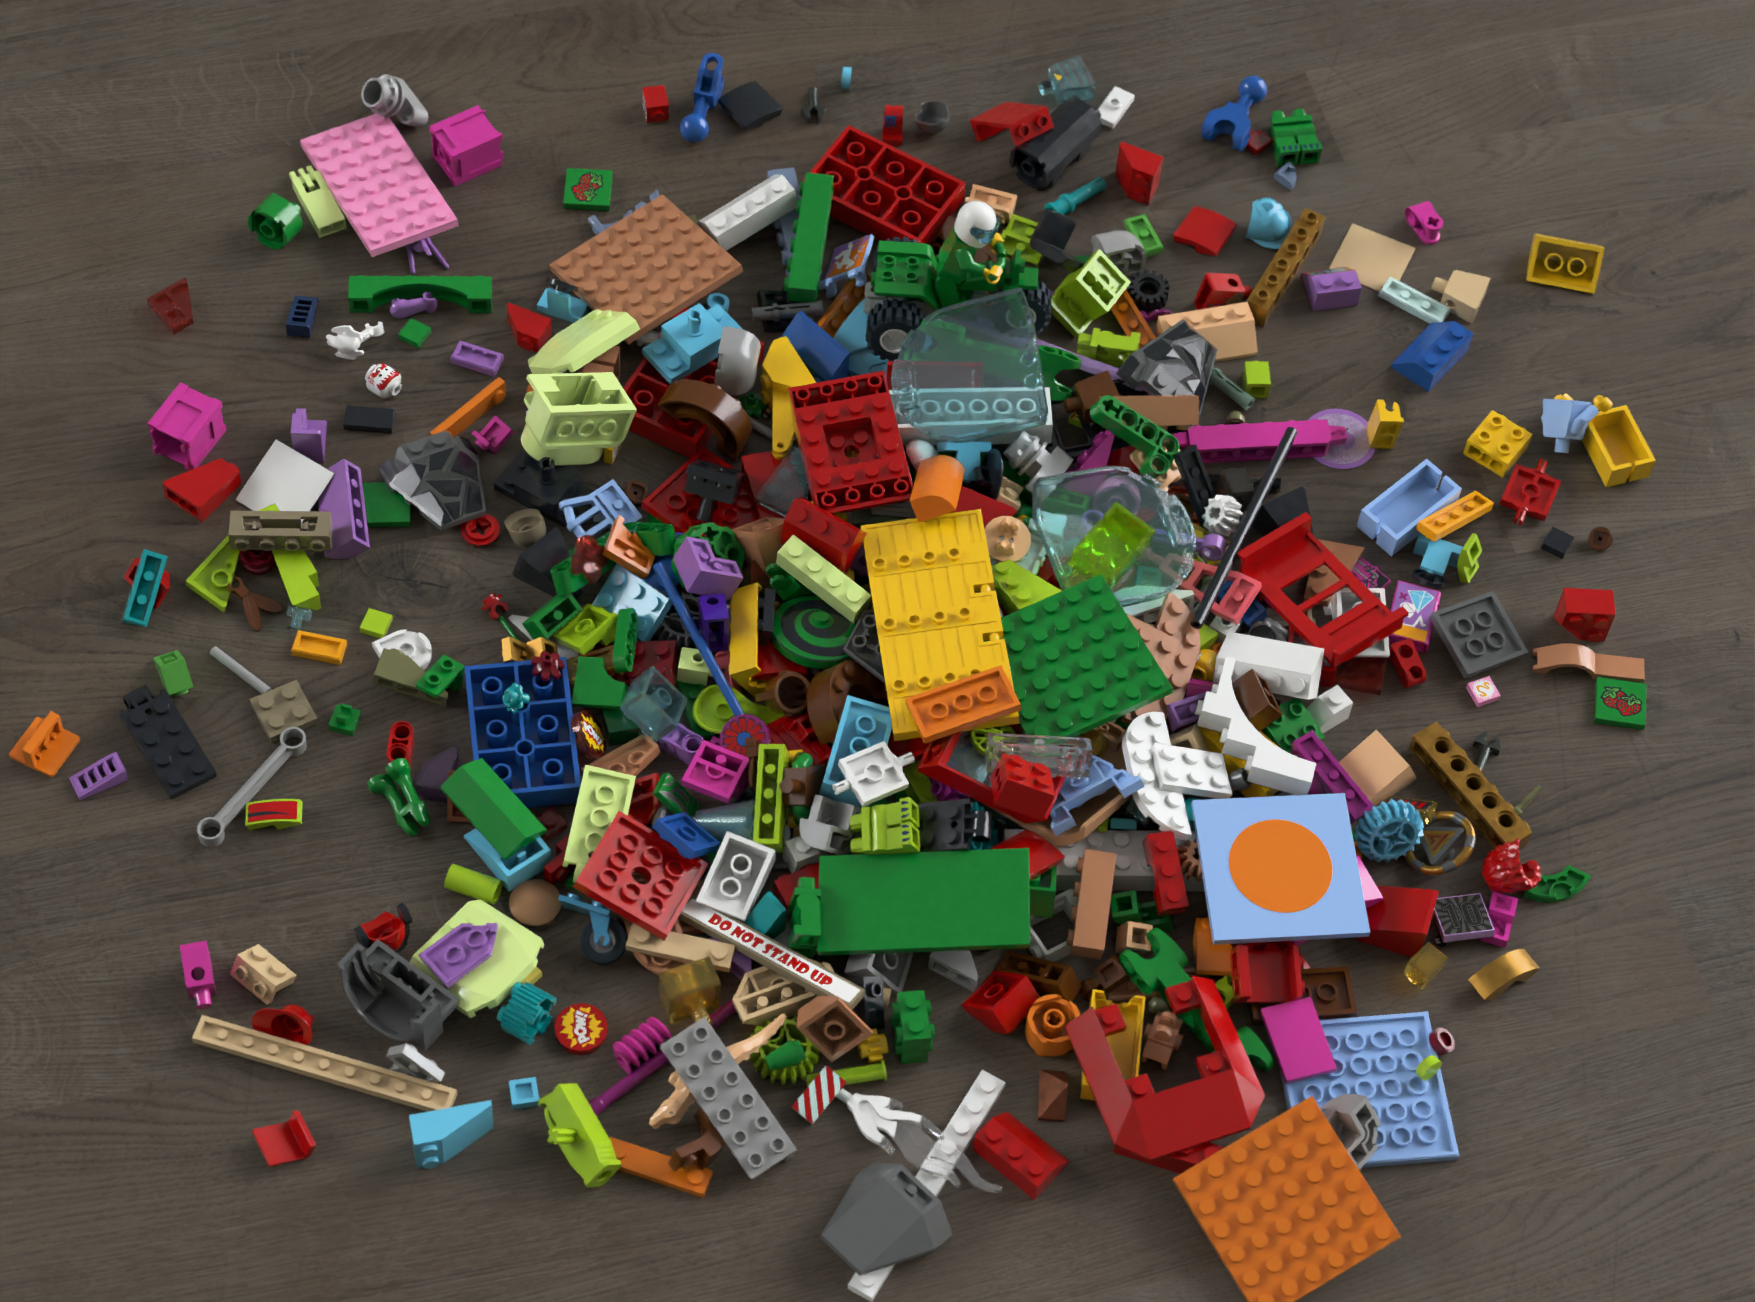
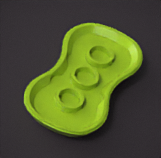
[692,684,784,734]

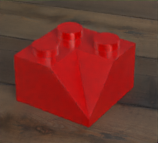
[1554,588,1616,642]

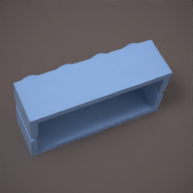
[1357,459,1462,557]

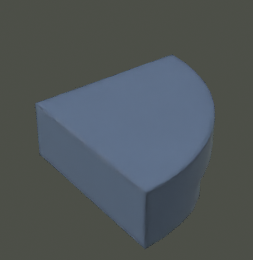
[1274,161,1297,190]

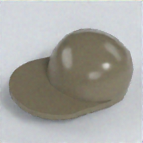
[504,509,546,547]

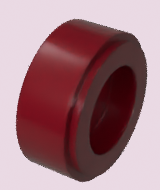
[1429,1027,1455,1055]

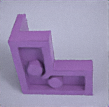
[291,408,327,463]
[673,536,743,599]

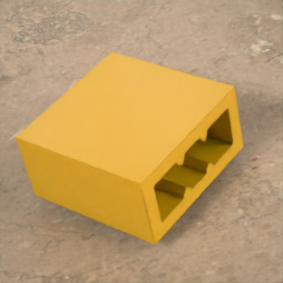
[1463,410,1533,478]

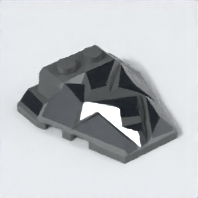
[1116,319,1218,432]
[379,431,486,531]

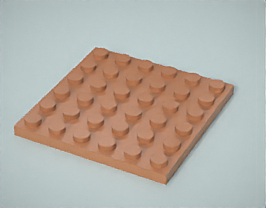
[549,194,743,344]

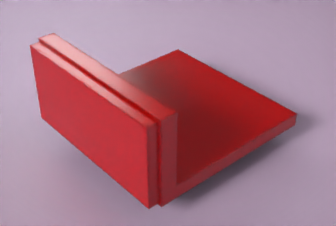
[252,1110,316,1167]

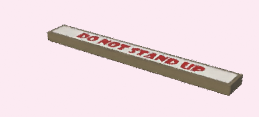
[678,895,865,1010]

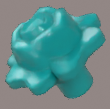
[502,683,530,714]

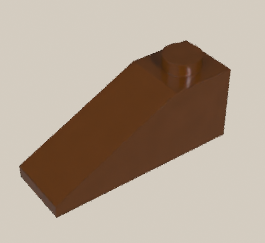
[995,951,1082,1002]

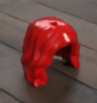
[1482,839,1541,894]

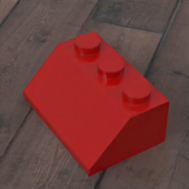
[780,498,867,575]
[972,1111,1069,1200]

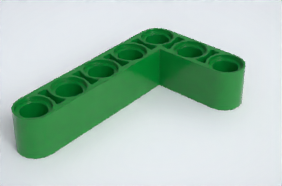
[550,522,676,595]

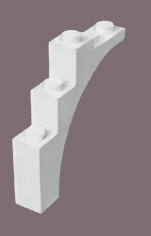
[1195,656,1316,795]

